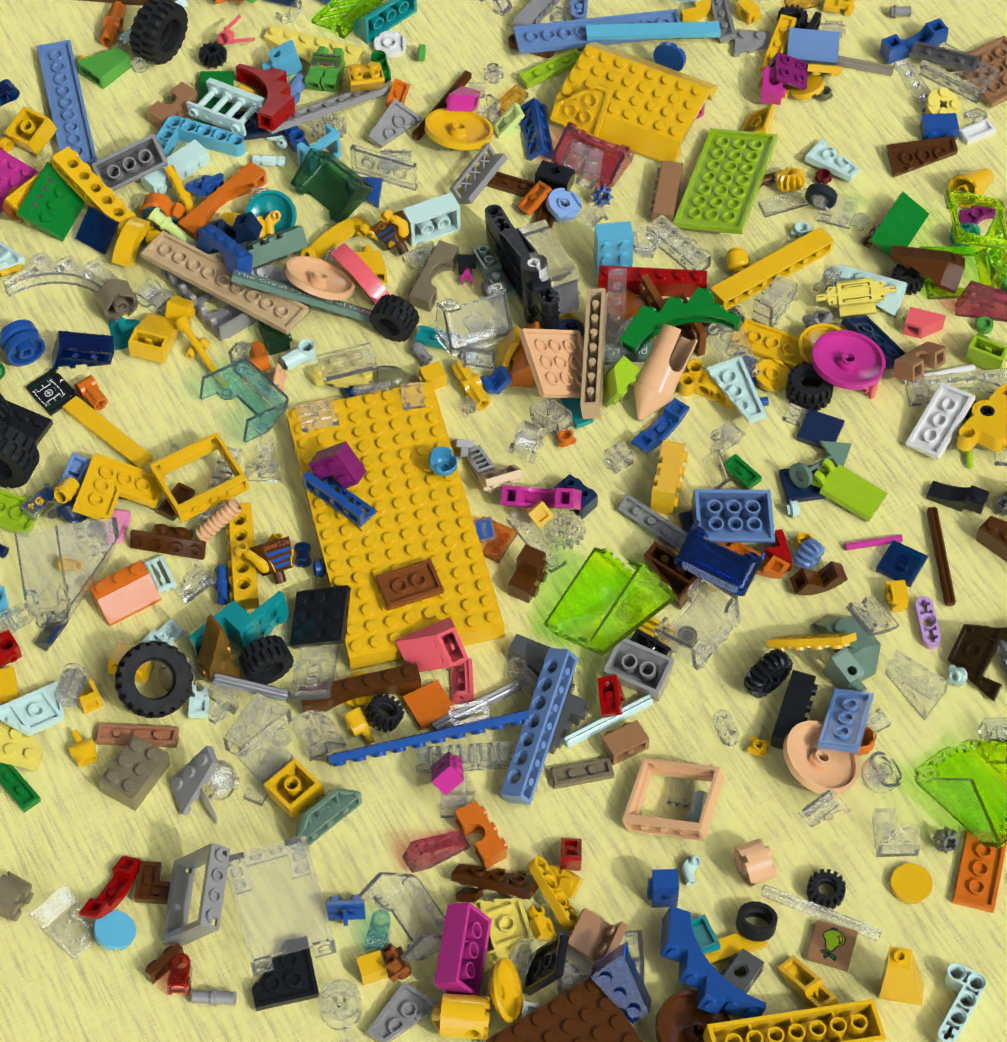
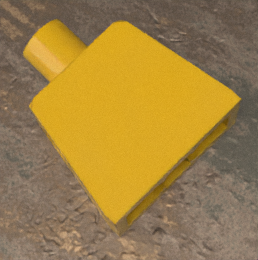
[353,245,387,286]

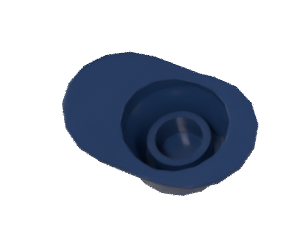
[48,499,89,524]

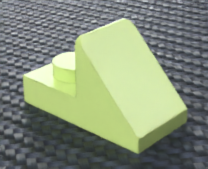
[492,102,525,138]

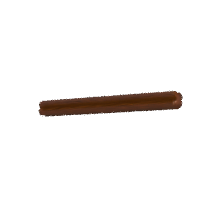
[412,70,472,141]
[927,507,956,606]

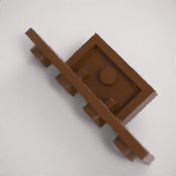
[130,524,206,560]

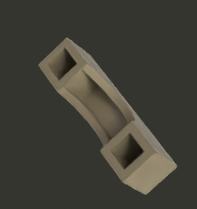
[408,240,460,312]

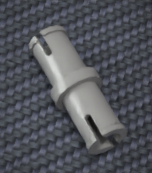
[191,989,237,1006]

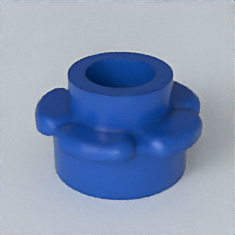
[313,559,326,578]

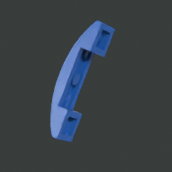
[631,398,690,453]

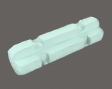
[252,154,286,166]

